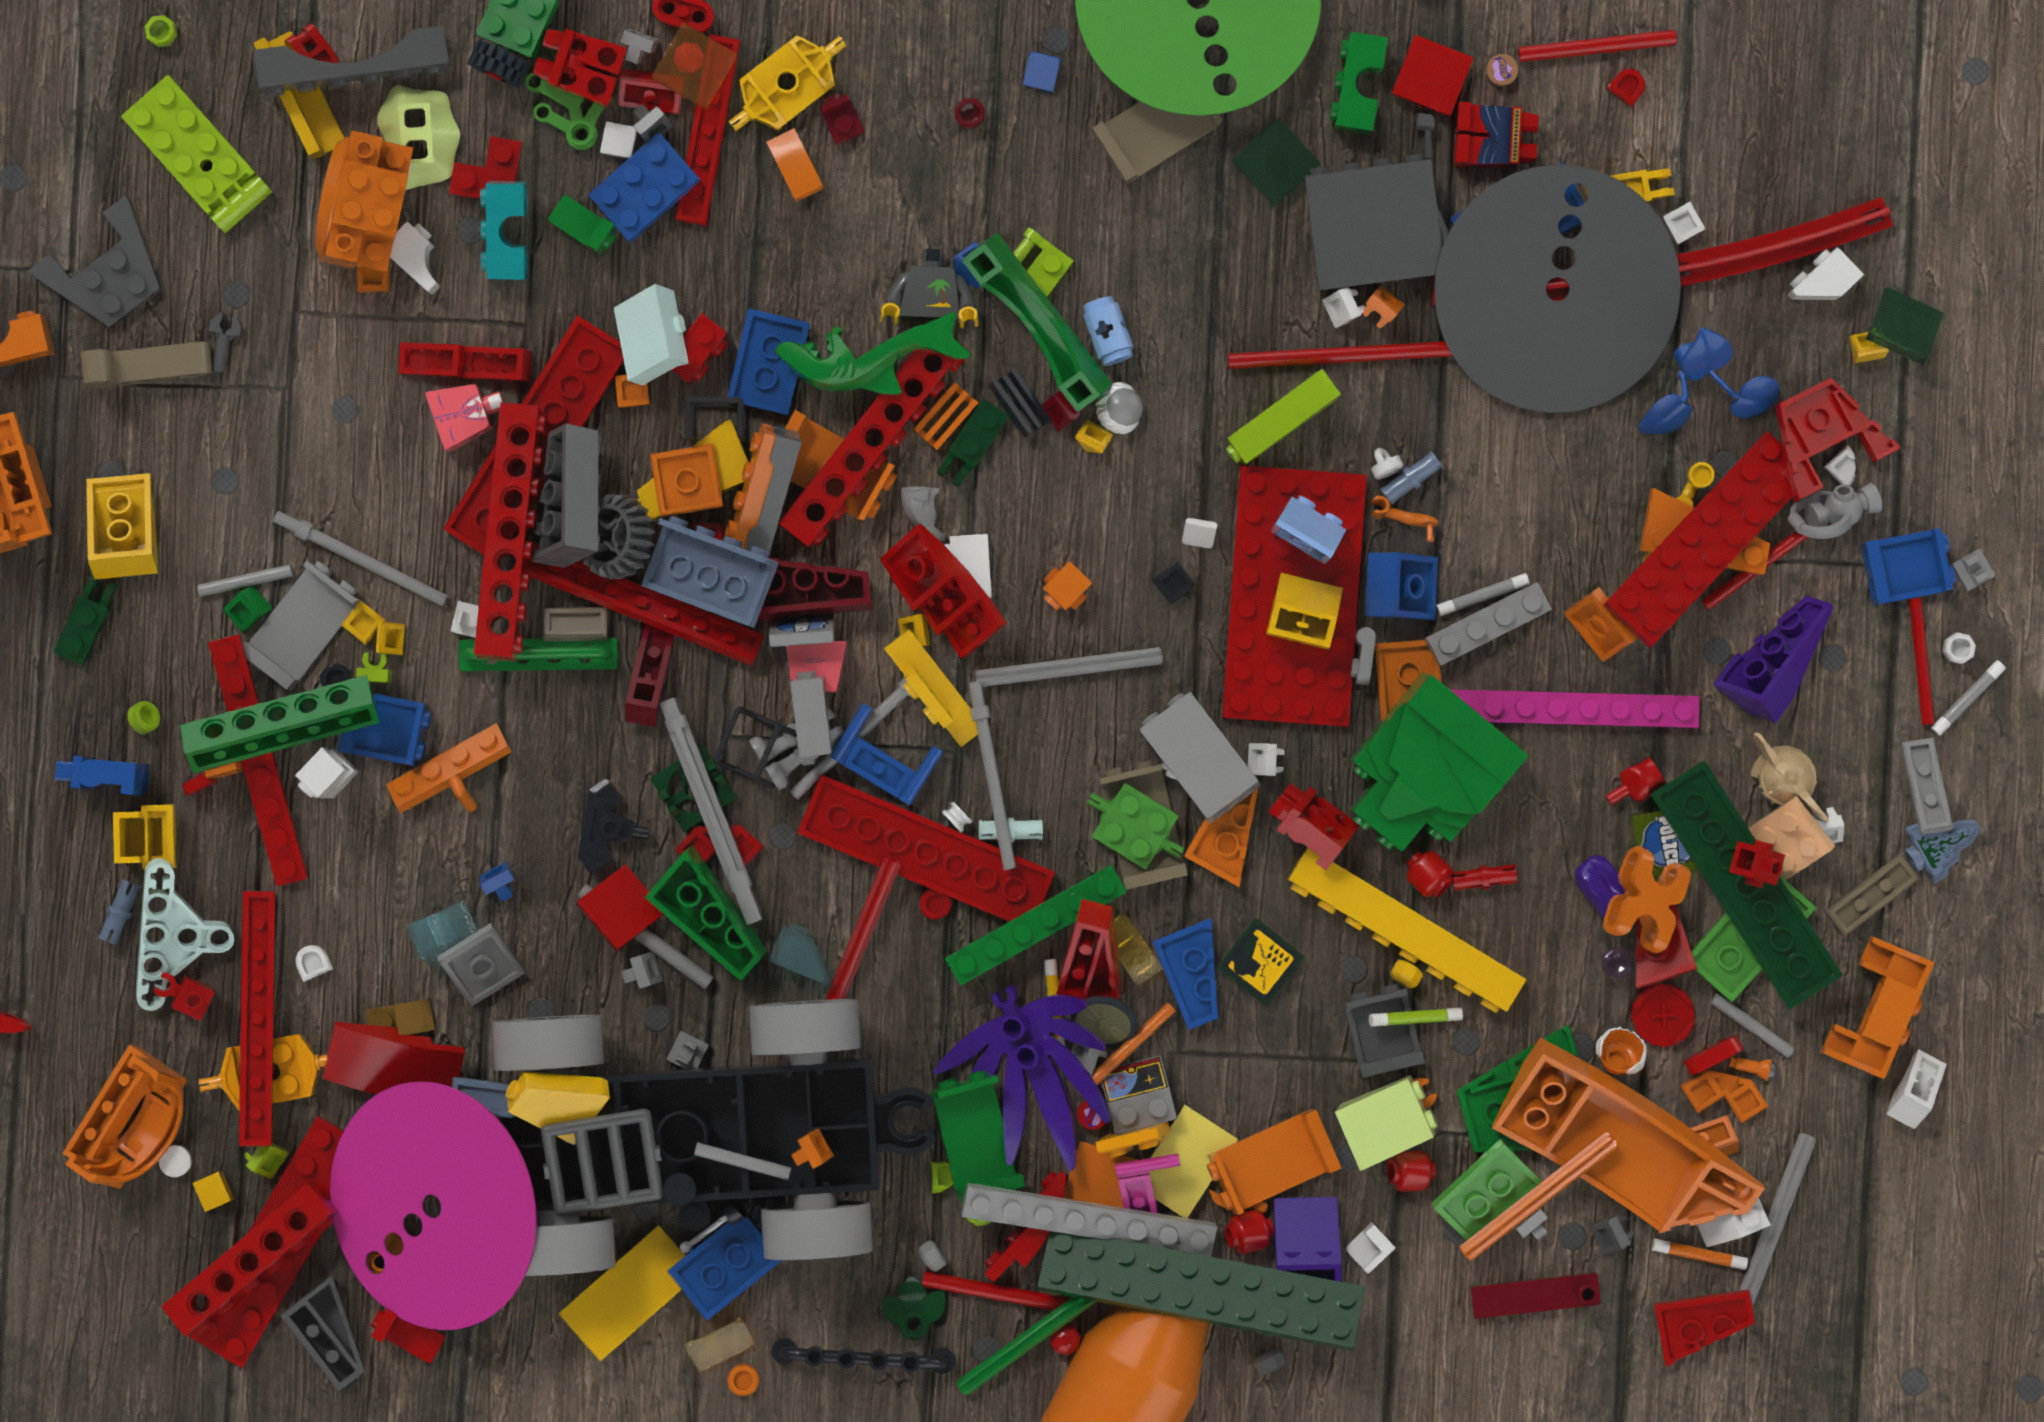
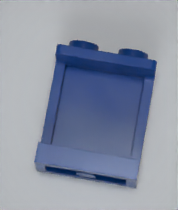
[1860,528,1956,606]
[337,694,432,766]

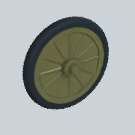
[1070,996,1137,1047]

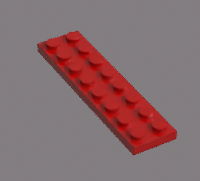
[443,315,624,555]
[1603,431,1793,648]
[797,775,1055,921]
[188,1116,344,1368]

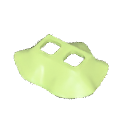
[377,85,460,190]

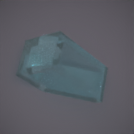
[769,922,831,985]

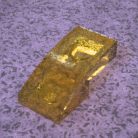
[1114,913,1163,987]

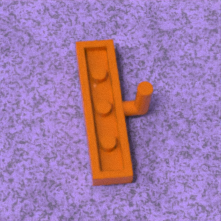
[386,723,512,813]

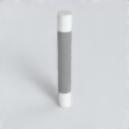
[1436,573,1530,617]
[1931,660,2006,736]

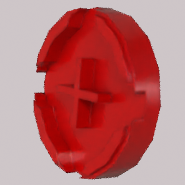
[1631,983,1695,1047]

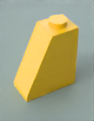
[505,1071,610,1145]

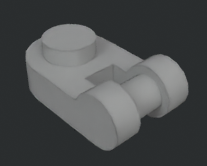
[1350,627,1376,686]

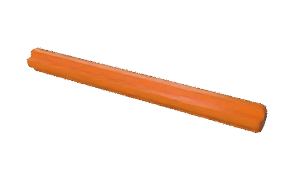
[1460,1132,1618,1261]

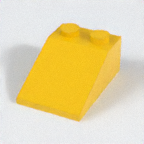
[86,473,158,579]

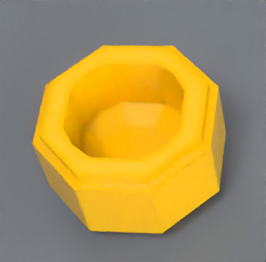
[1390,960,1423,988]

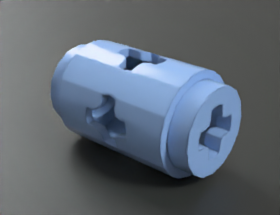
[1082,296,1134,366]

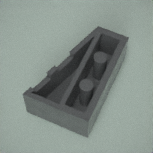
[280,1276,365,1391]

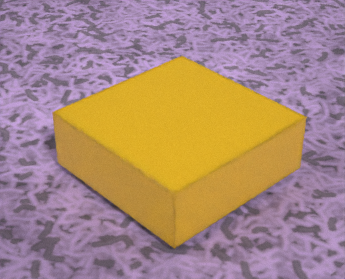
[341,600,387,645]

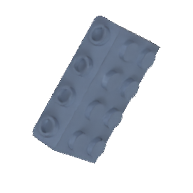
[641,516,779,628]

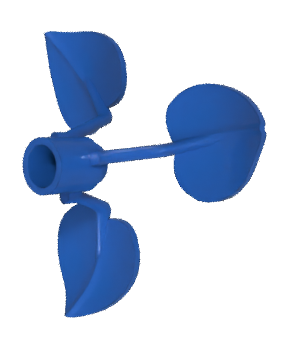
[1638,327,1781,434]

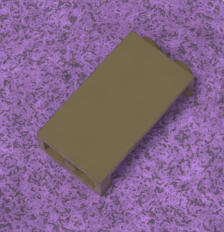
[1092,102,1224,185]
[1099,759,1188,890]

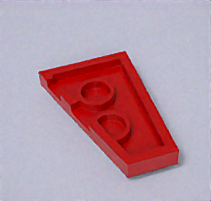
[1654,1289,1756,1367]

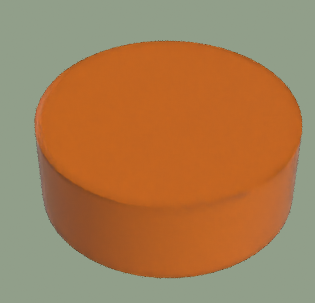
[727,1363,760,1396]

